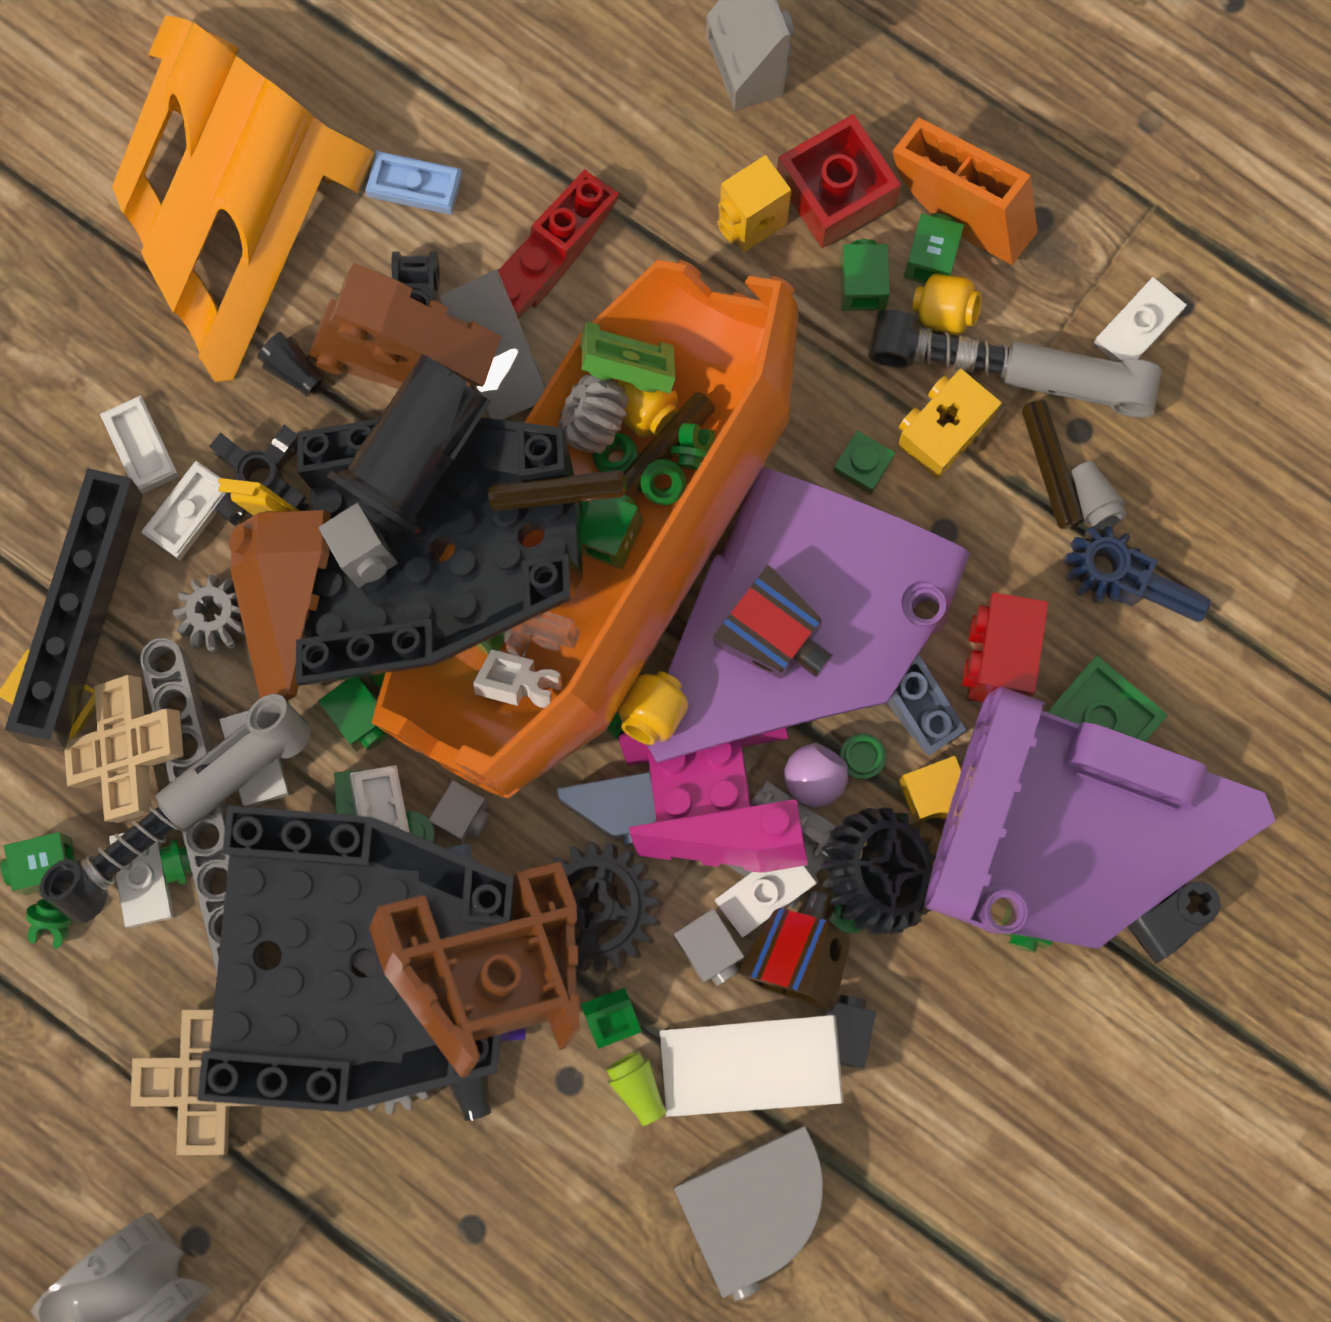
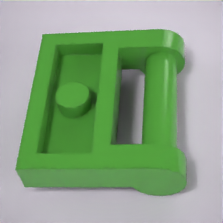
[579,321,676,394]

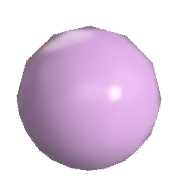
[784,743,849,808]

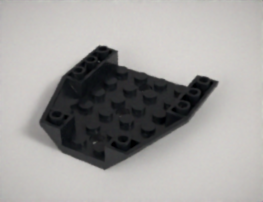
[296,417,583,686]
[197,806,514,1112]

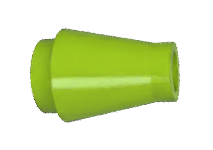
[606,1051,667,1126]

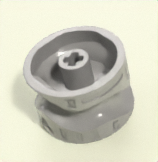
[30,1213,213,1322]

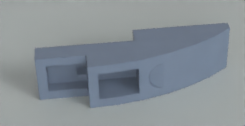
[887,655,966,756]

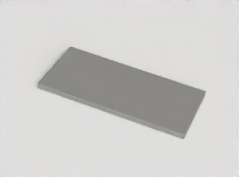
[440,270,546,420]

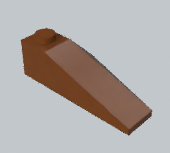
[229,510,331,701]

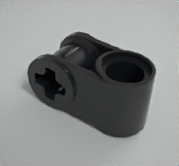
[391,251,440,306]
[1127,882,1220,964]

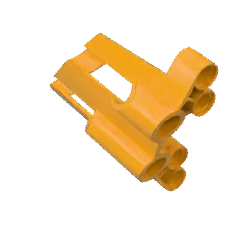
[112,15,375,382]

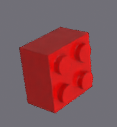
[777,114,901,249]
[961,592,1048,703]

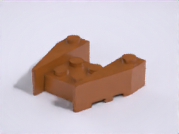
[307,263,501,389]
[369,861,580,1078]

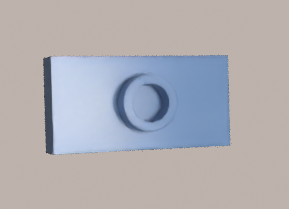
[365,151,462,215]

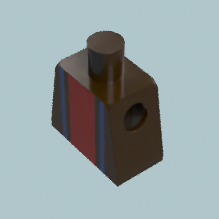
[713,565,833,679]
[738,891,850,1011]

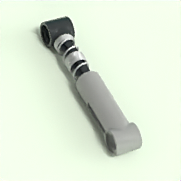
[868,310,1162,418]

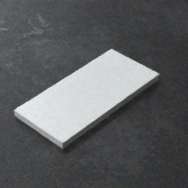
[660,1015,844,1117]

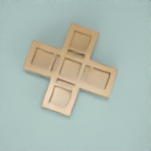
[64,675,183,823]
[130,1010,257,1155]

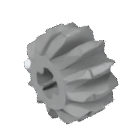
[558,374,628,454]
[173,574,245,653]

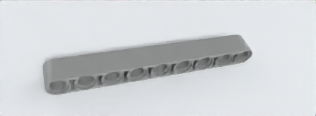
[141,638,268,973]

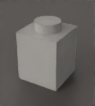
[318,502,398,588]
[674,909,744,986]

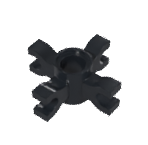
[209,425,310,527]

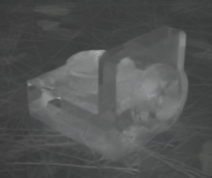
[504,612,580,657]

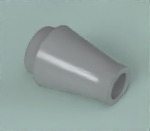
[1070,461,1127,531]

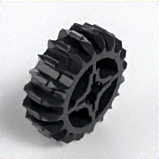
[819,807,936,935]

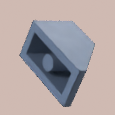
[557,772,656,846]

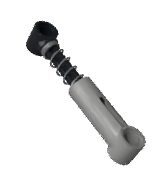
[39,694,311,924]

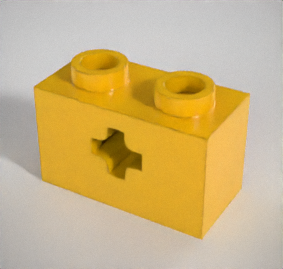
[717,155,791,252]
[897,368,1002,480]

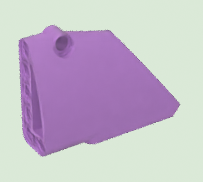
[647,467,970,763]
[925,686,1276,949]

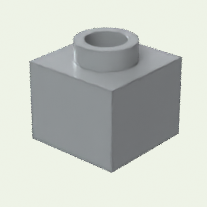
[429,780,490,844]

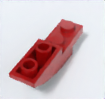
[498,169,619,319]

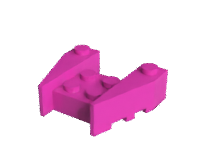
[618,727,808,873]

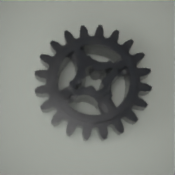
[554,842,663,973]

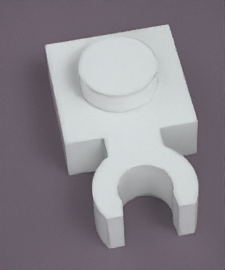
[473,649,562,708]

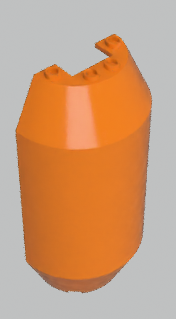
[371,260,799,798]

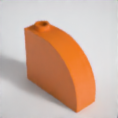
[893,117,1038,266]

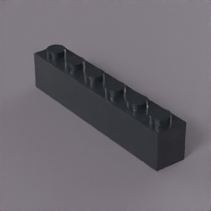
[5,468,143,752]

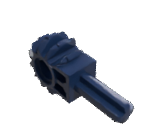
[1064,526,1211,622]

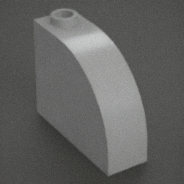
[674,1126,823,1301]

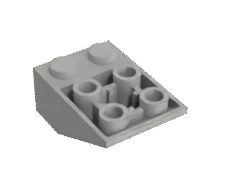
[706,0,794,111]

